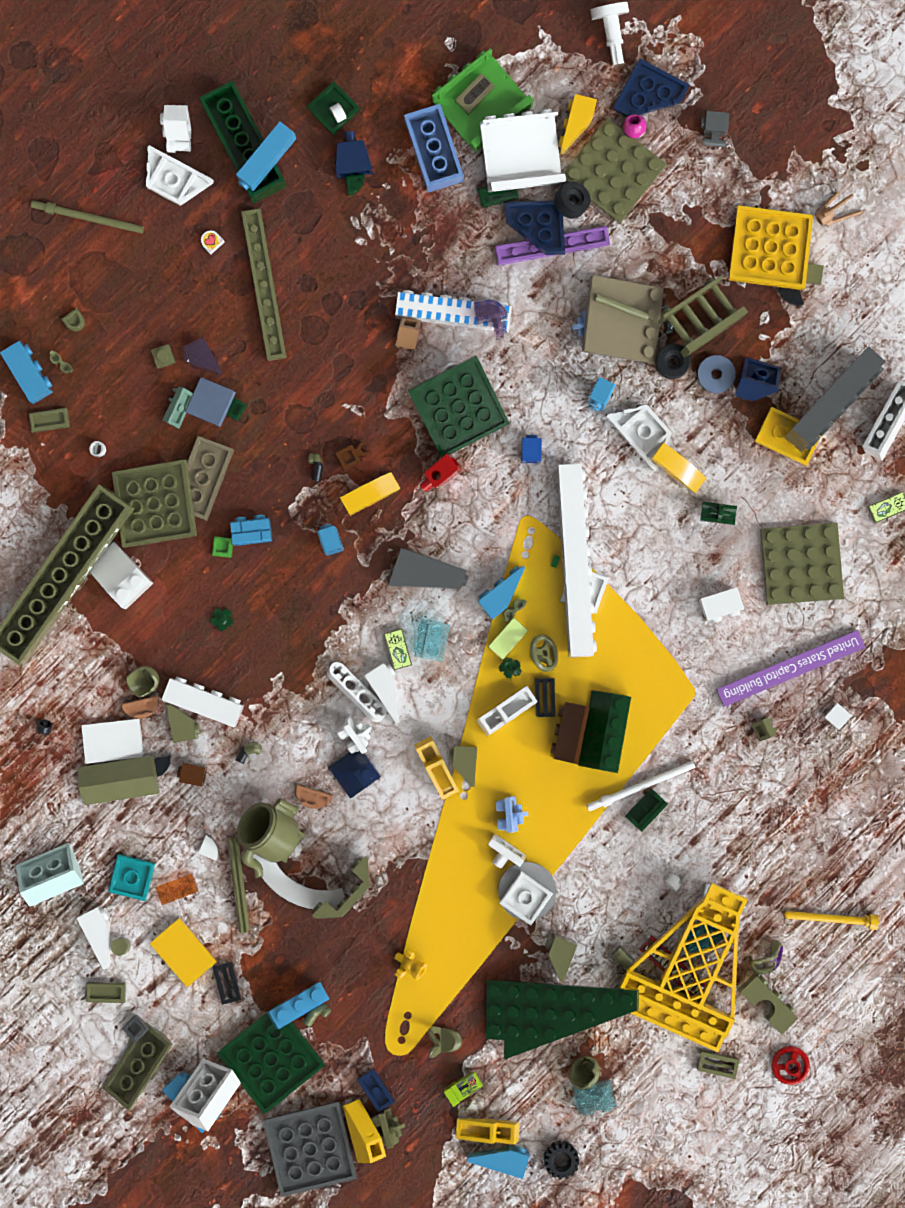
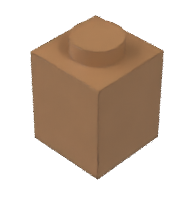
[396,317,421,350]

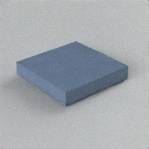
[185,378,236,427]

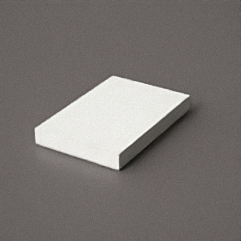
[81,719,144,764]

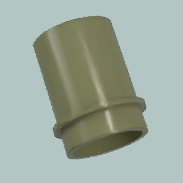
[611,946,635,969]

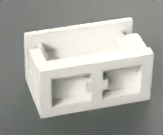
[698,587,744,624]

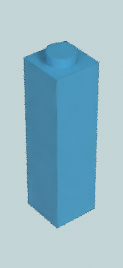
[236,122,296,191]

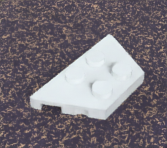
[146,145,214,206]
[606,405,672,472]

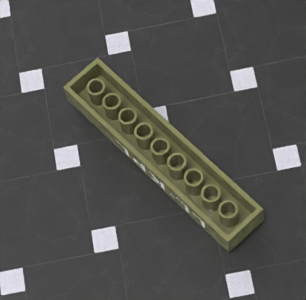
[0,485,135,665]

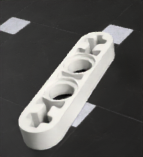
[327,662,387,722]

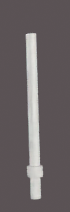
[586,761,695,812]

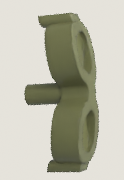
[50,350,73,374]
[504,599,527,622]

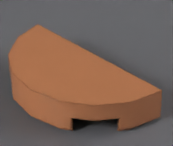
[121,695,159,719]
[295,784,333,809]

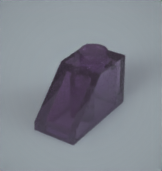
[182,337,223,375]

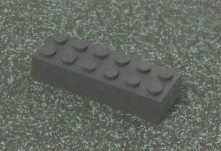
[785,346,886,453]

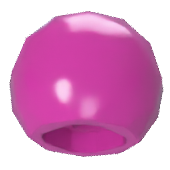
[623,114,647,139]

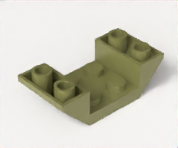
[312,857,369,919]

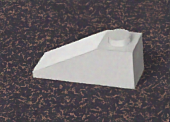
[365,663,400,724]
[77,905,110,970]

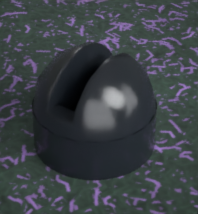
[36,719,53,736]

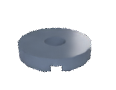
[697,355,735,394]

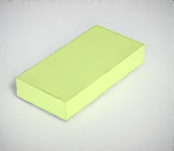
[489,618,528,659]

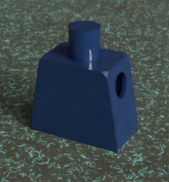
[336,131,373,179]

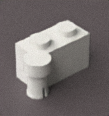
[160,105,192,153]

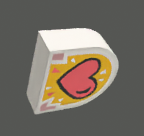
[201,231,224,255]

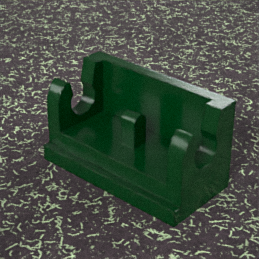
[625,789,668,832]

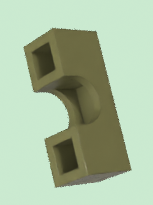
[738,974,798,1035]

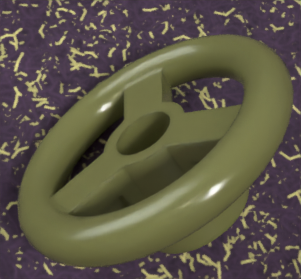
[530,634,558,672]

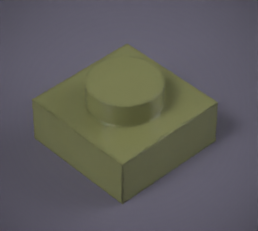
[151,344,176,369]

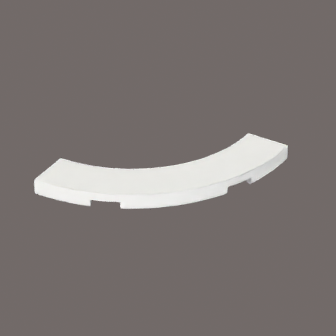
[253,854,345,909]

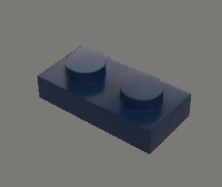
[357,1068,395,1113]

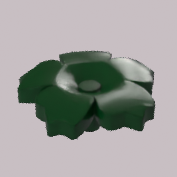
[210,608,234,632]
[498,658,522,679]

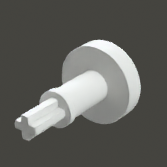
[590,2,629,65]

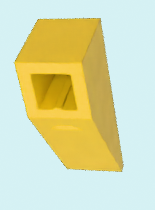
[558,94,597,155]
[343,1099,386,1163]

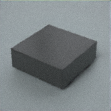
[122,1015,150,1043]

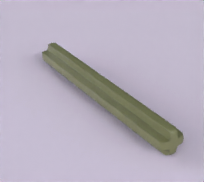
[227,837,250,933]

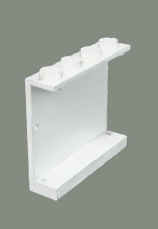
[480,109,566,192]

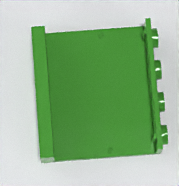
[432,48,534,153]

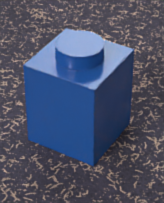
[522,435,542,463]

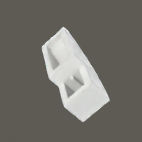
[476,686,538,736]

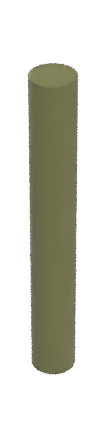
[594,294,649,320]

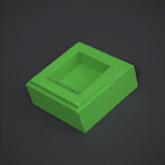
[212,536,233,558]

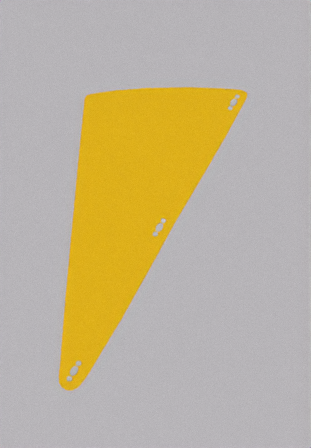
[385,516,695,1056]

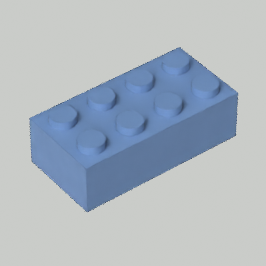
[404,104,464,193]

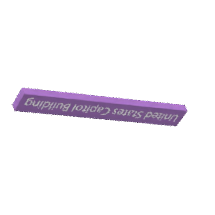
[716,630,866,707]

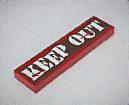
[639,935,705,1000]

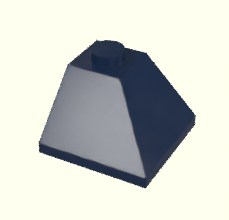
[735,357,782,401]
[328,751,381,799]

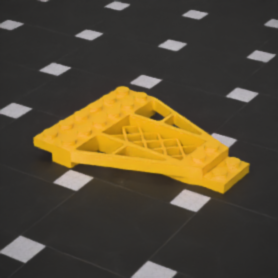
[618,882,748,1052]

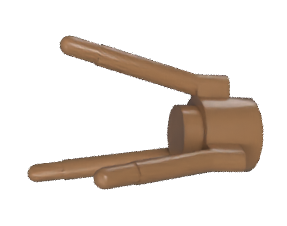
[815,192,863,227]

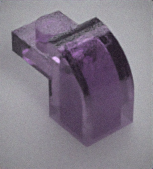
[474,300,508,340]

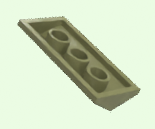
[78,755,160,805]
[103,1022,173,1111]

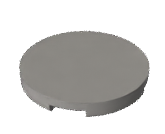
[498,862,556,920]

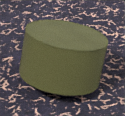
[111,937,131,956]

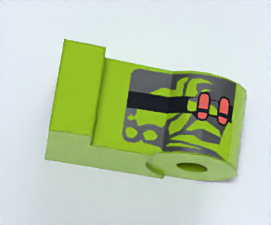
[444,1071,483,1107]

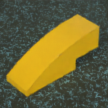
[650,443,706,493]
[340,472,400,516]
[414,736,459,800]
[456,1118,519,1145]

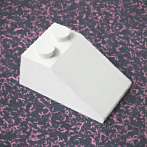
[90,542,153,609]

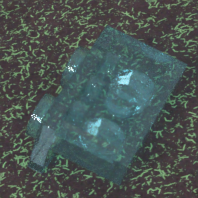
[414,619,450,662]
[573,1080,617,1116]

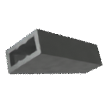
[389,548,469,589]

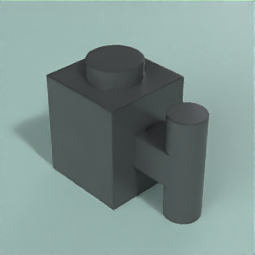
[700,111,730,148]

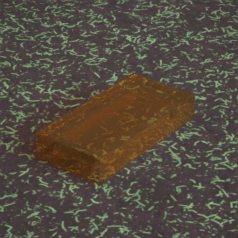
[155,873,199,905]

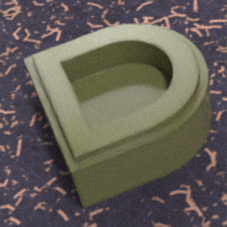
[61,308,85,332]

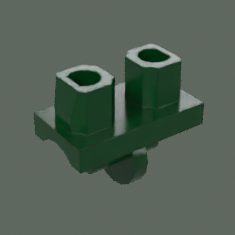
[700,502,737,525]

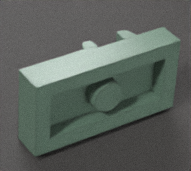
[162,386,193,429]

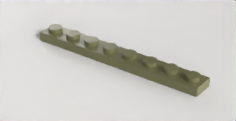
[242,208,287,361]

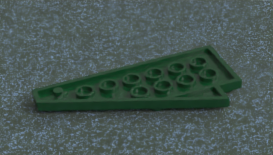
[486,979,639,1059]

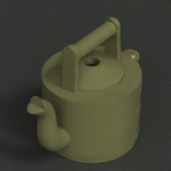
[237,798,306,878]

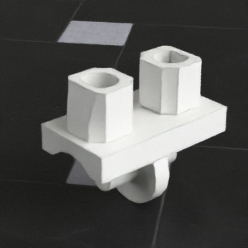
[337,716,372,754]

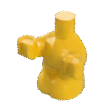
[394,949,427,980]

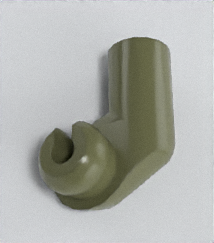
[303,1004,331,1027]

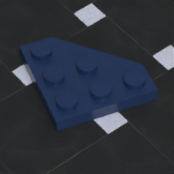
[613,59,690,117]
[505,200,565,255]

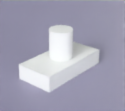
[488,834,526,868]

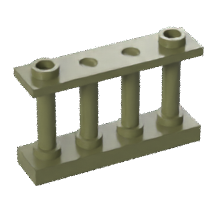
[658,276,748,358]

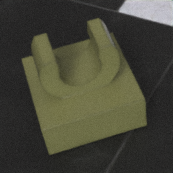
[751,717,778,742]

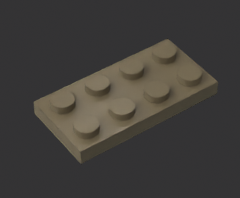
[187,436,234,521]

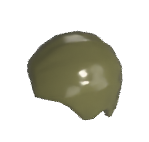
[126,666,159,697]
[569,1056,600,1090]

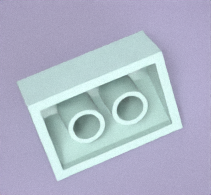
[16,843,83,906]

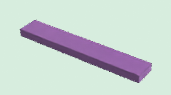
[495,226,610,266]

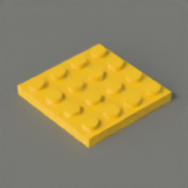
[729,205,813,290]

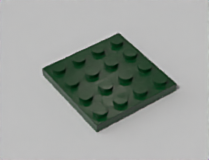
[408,355,510,458]
[217,1003,326,1115]

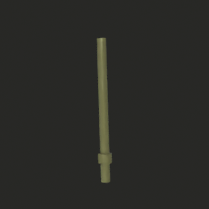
[31,200,144,234]

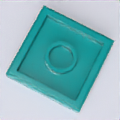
[108,854,156,901]

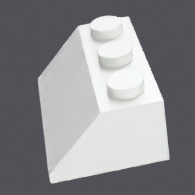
[170,1059,240,1131]

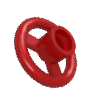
[771,1046,810,1085]

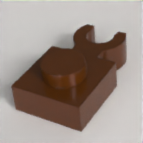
[334,442,371,471]

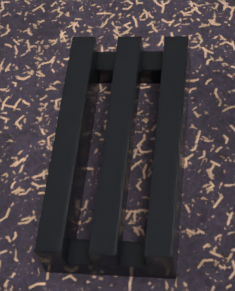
[535,678,555,717]
[212,961,242,1005]

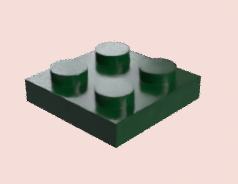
[307,81,360,136]

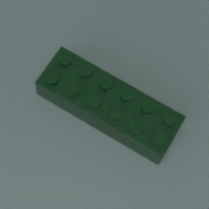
[199,80,287,204]

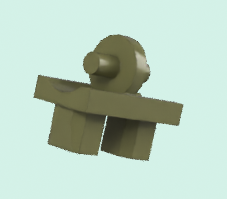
[371,1108,405,1149]

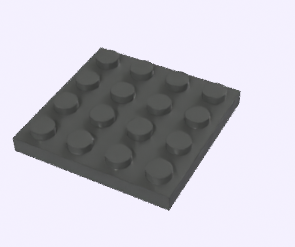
[263,1101,357,1197]

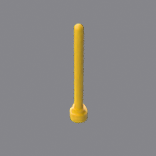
[784,911,879,930]

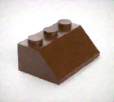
[550,702,590,764]

